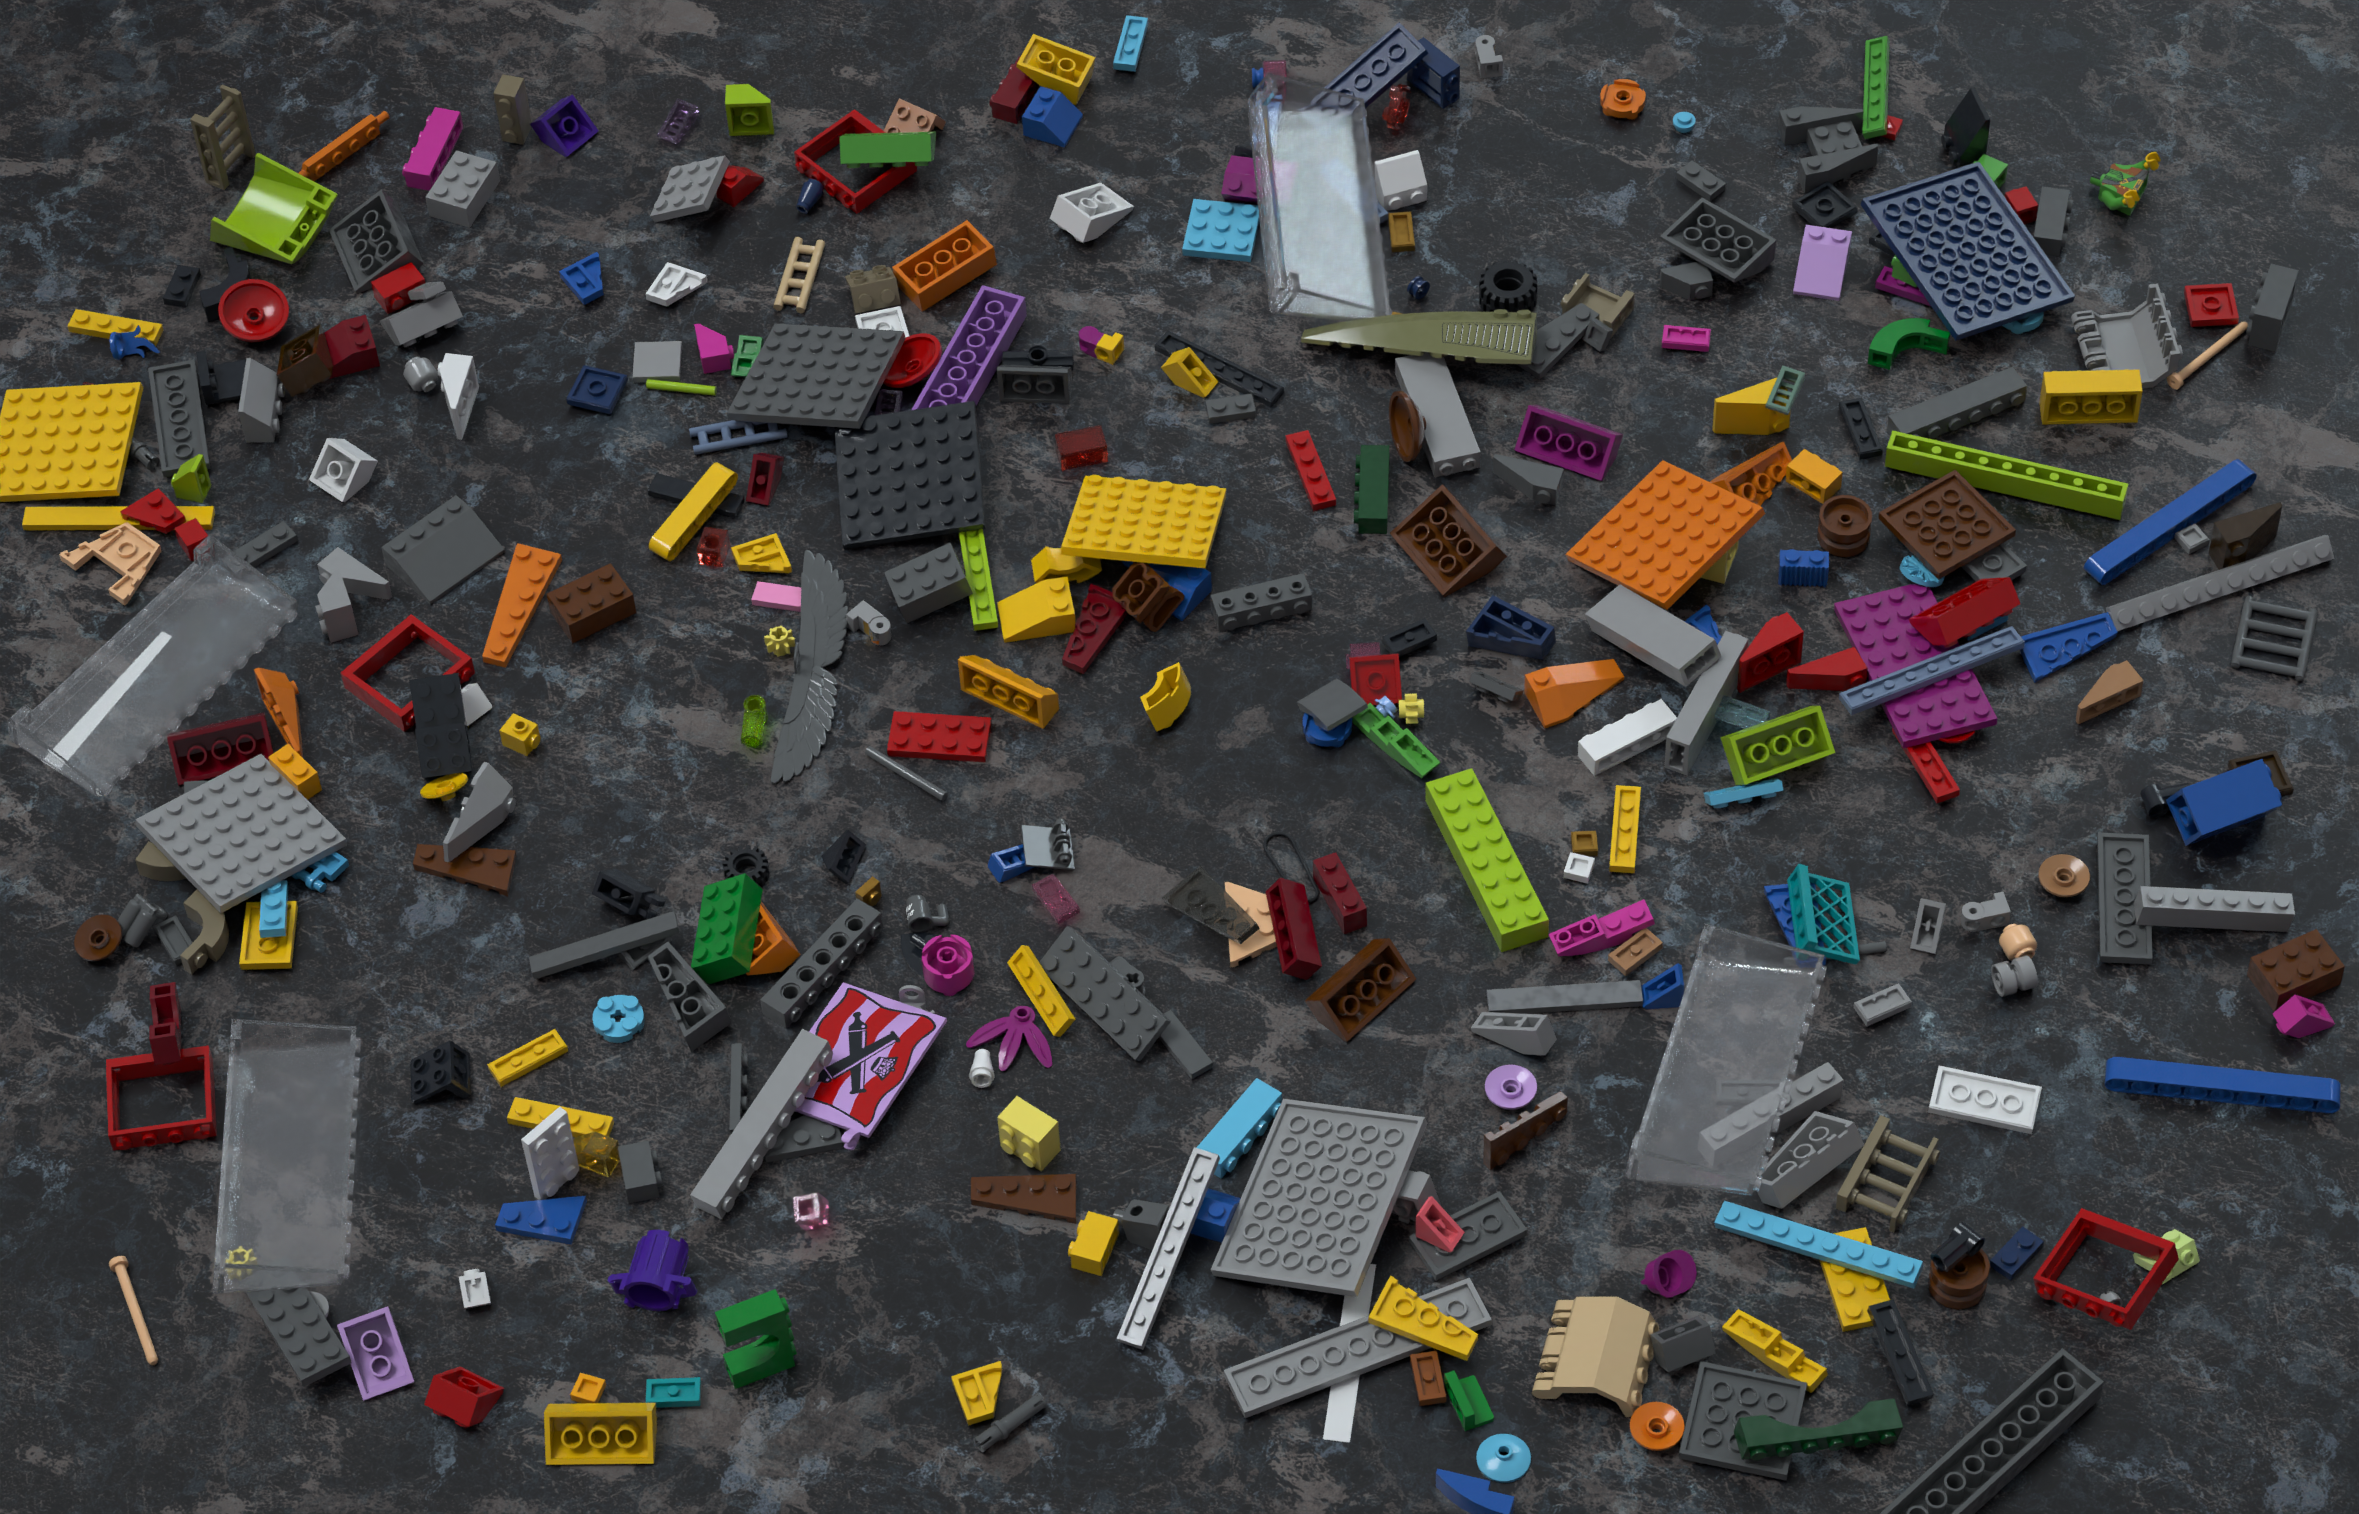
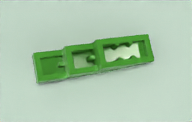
[1352,703,1440,778]

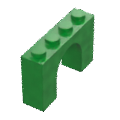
[715,1289,797,1389]

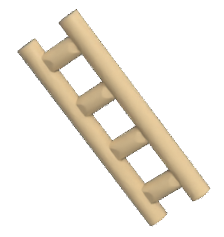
[773,237,825,313]

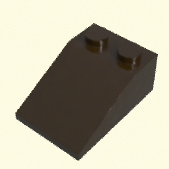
[277,324,333,397]
[2209,502,2283,570]

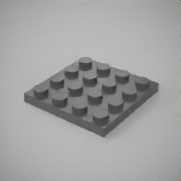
[1679,1361,1807,1480]

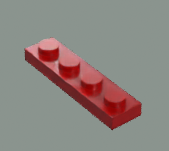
[1285,430,1336,511]
[1892,727,1960,803]

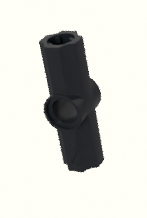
[1002,345,1074,370]

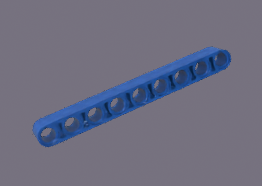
[2084,459,2257,585]
[2105,1057,2341,1113]

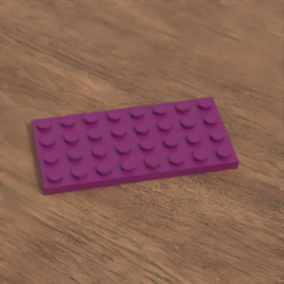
[1834,583,1997,748]

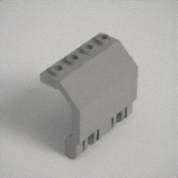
[2071,284,2183,389]

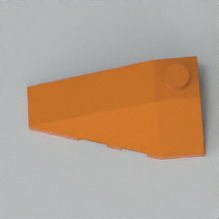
[1710,442,1792,506]

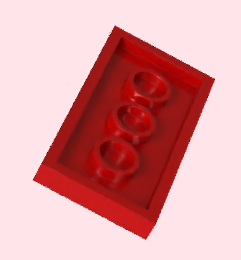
[887,711,992,762]

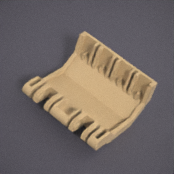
[1532,1297,1659,1417]

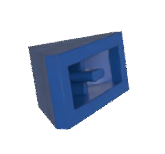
[1641,963,1684,1009]

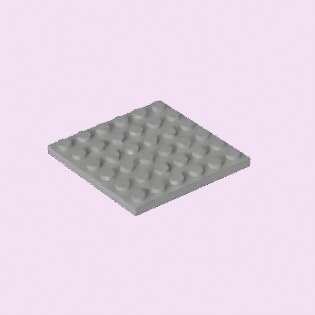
[136,754,347,913]

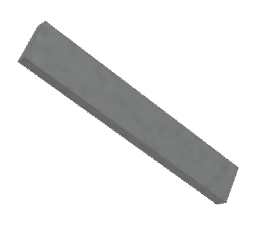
[1487,980,1643,1014]

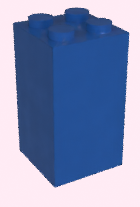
[2166,759,2282,846]

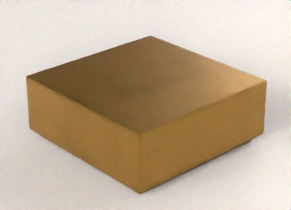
[1571,831,1598,856]

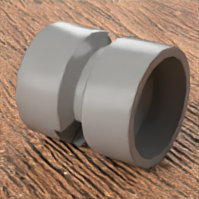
[1991,955,2038,997]

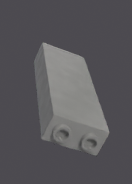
[1395,352,1480,478]
[1585,584,1722,687]
[1664,631,1748,775]

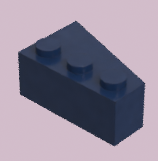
[1466,595,1556,660]

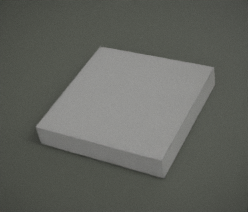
[632,341,682,383]

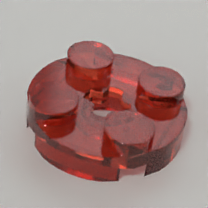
[1383,84,1411,130]

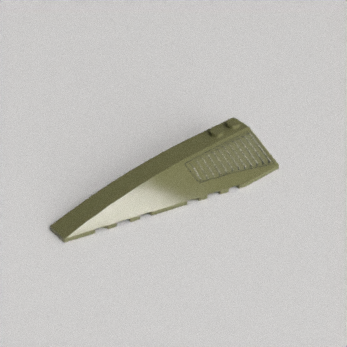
[1301,309,1537,364]

